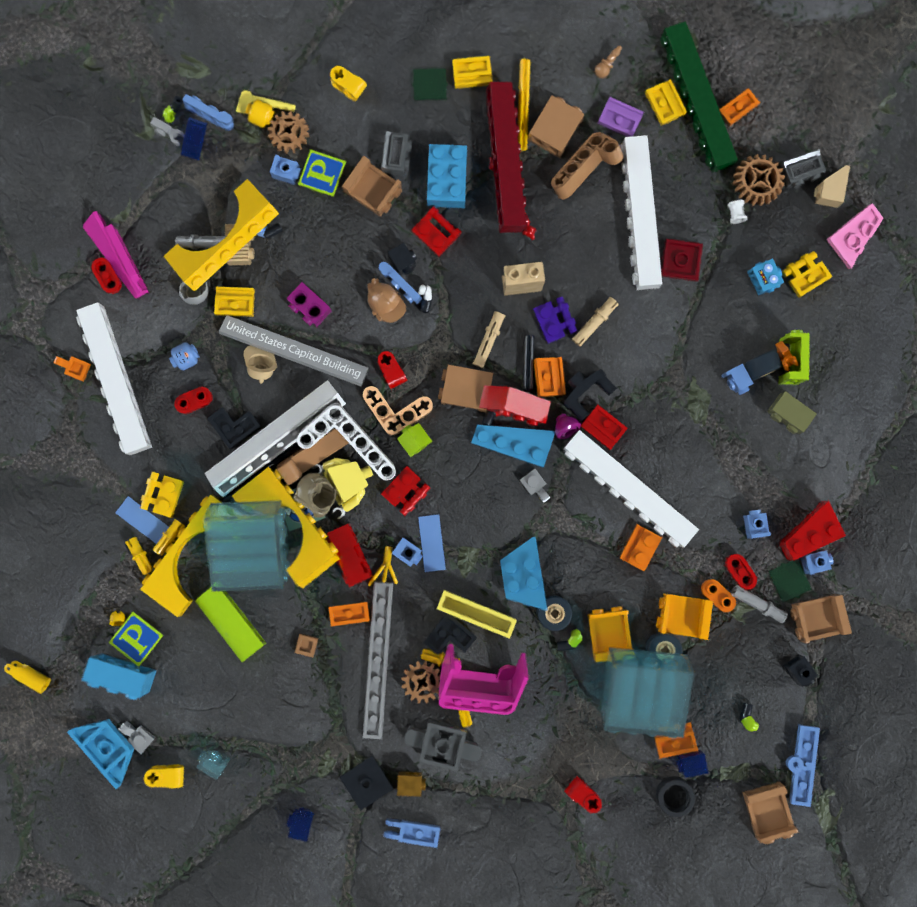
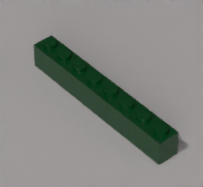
[661,21,738,173]

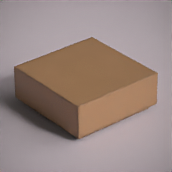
[294,633,319,658]

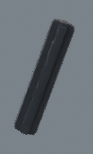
[523,335,534,391]

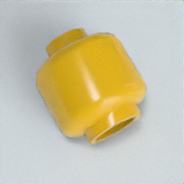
[245,99,275,128]

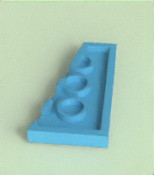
[471,425,555,467]

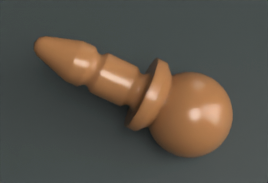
[595,46,622,78]

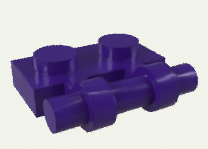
[533,296,577,344]

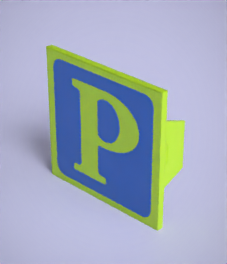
[298,150,346,197]
[109,612,164,667]

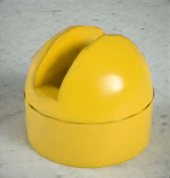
[109,611,126,626]

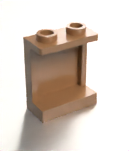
[528,96,584,158]
[342,156,402,217]
[438,365,493,413]
[790,594,852,643]
[742,782,798,844]

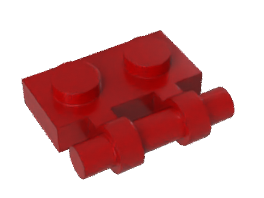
[381,466,430,516]

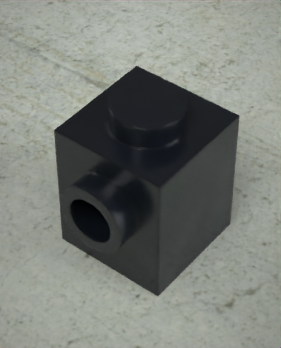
[388,243,417,276]
[783,654,818,687]

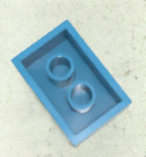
[427,144,467,208]
[82,653,157,699]

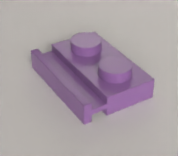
[598,97,644,137]

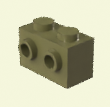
[767,391,817,434]

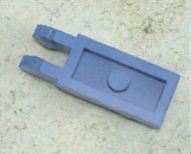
[183,94,234,130]
[378,262,422,304]
[383,819,440,848]

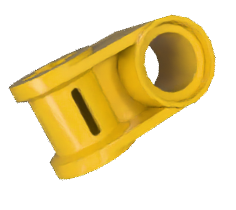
[330,66,367,101]
[144,764,184,788]

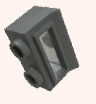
[381,131,412,176]
[778,149,826,188]

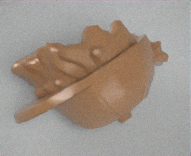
[367,278,406,323]

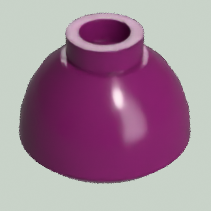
[555,414,581,439]

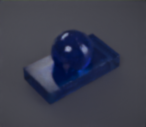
[180,117,208,160]

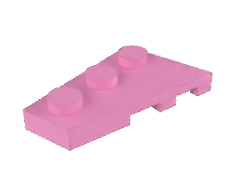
[826,203,883,269]

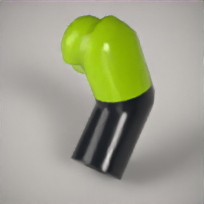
[162,96,183,123]
[557,629,583,651]
[740,702,759,732]

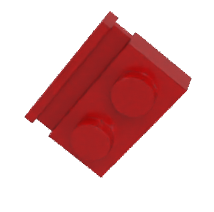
[581,405,628,450]

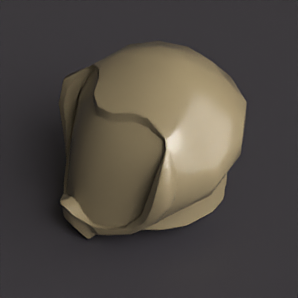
[294,473,337,518]

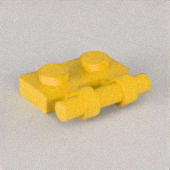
[782,251,832,298]
[140,472,184,518]

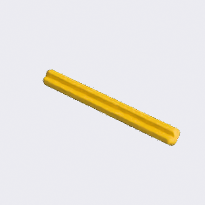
[517,59,530,151]

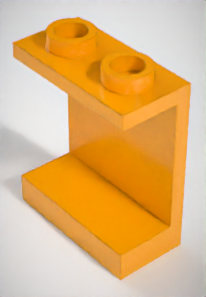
[656,593,713,640]

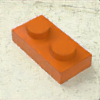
[720,88,760,127]
[329,602,370,626]

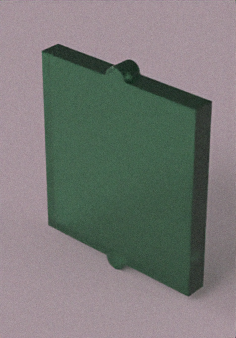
[412,68,448,100]
[768,559,812,602]

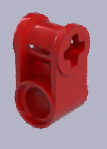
[378,351,408,389]
[564,776,602,813]

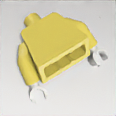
[312,458,373,519]

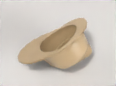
[244,345,277,384]

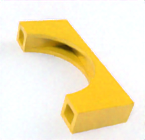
[164,179,279,291]
[232,467,340,588]
[140,495,251,617]

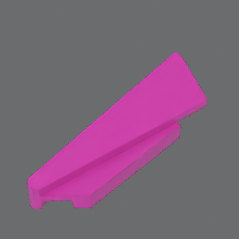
[83,211,149,298]

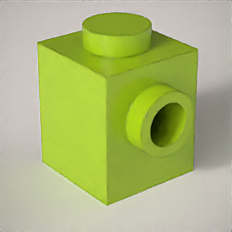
[397,423,432,457]

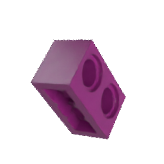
[286,282,332,327]

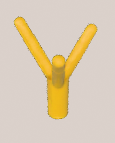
[368,546,398,586]

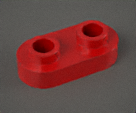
[91,258,122,294]
[174,387,213,414]
[725,554,757,590]

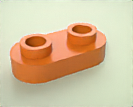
[701,579,736,612]

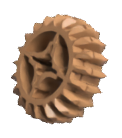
[733,154,785,206]

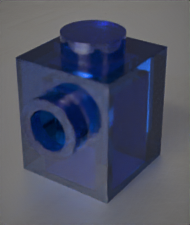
[676,750,709,778]
[287,808,315,842]

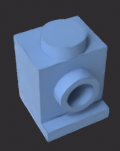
[270,154,301,184]
[722,364,754,395]
[743,510,771,538]
[392,537,423,567]
[800,550,834,575]

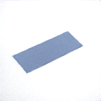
[116,496,169,544]
[418,514,446,572]

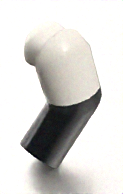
[418,284,432,313]

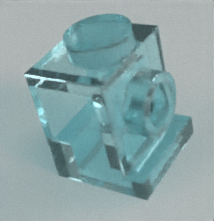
[196,750,231,780]

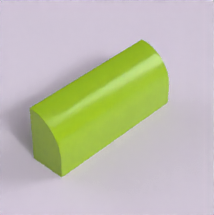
[195,583,267,663]

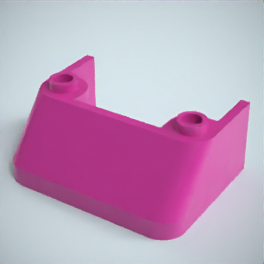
[438,644,529,715]

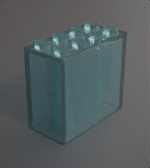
[204,500,290,592]
[600,647,694,738]

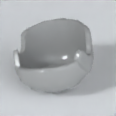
[179,281,208,305]

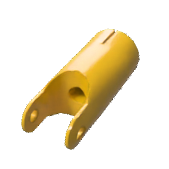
[4,661,51,694]

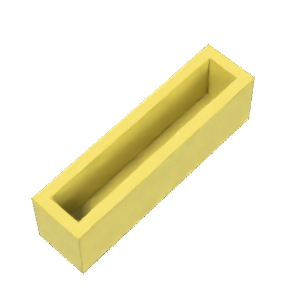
[437,590,517,638]

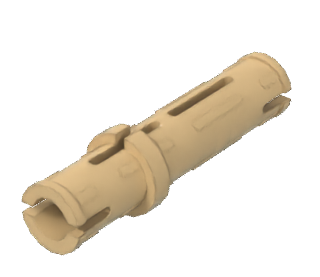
[572,297,619,347]
[473,311,505,369]

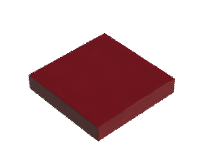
[661,238,703,282]

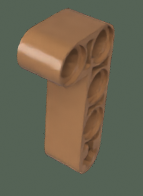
[551,132,623,199]
[277,427,349,485]

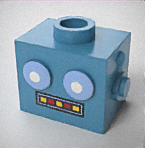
[747,259,784,296]

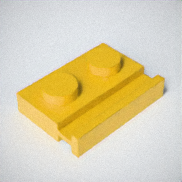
[452,56,492,89]
[645,79,687,126]
[214,287,255,317]

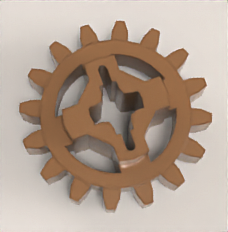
[268,111,309,154]
[401,660,441,703]

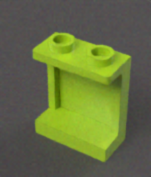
[778,330,810,385]

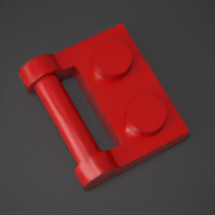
[411,206,462,257]

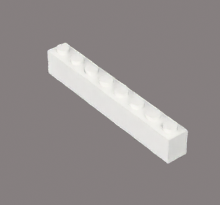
[620,135,662,290]
[76,303,152,455]
[204,380,346,497]
[563,430,699,548]

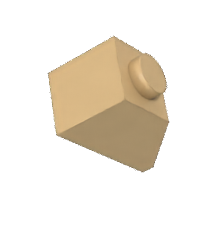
[814,165,850,208]

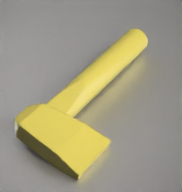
[236,90,295,114]

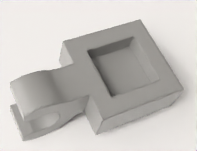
[150,117,185,146]
[520,469,550,503]
[119,721,156,754]

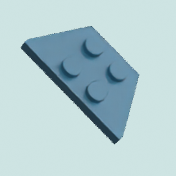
[500,537,548,611]
[67,719,134,789]

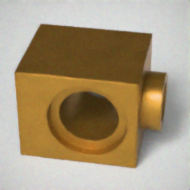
[397,771,426,796]

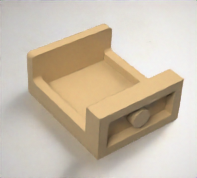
[502,262,545,296]

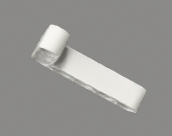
[297,403,396,480]

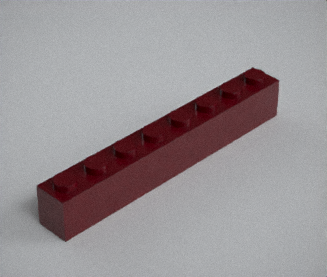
[486,82,528,233]

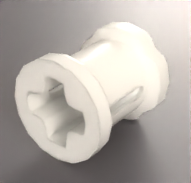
[727,200,747,224]

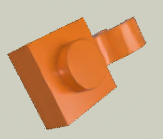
[775,341,799,371]
[54,356,91,382]

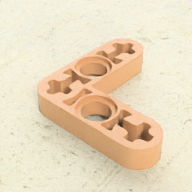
[363,386,433,435]

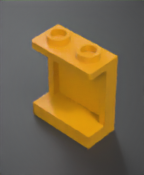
[588,606,635,662]

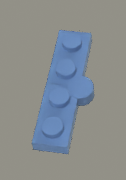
[786,724,820,807]

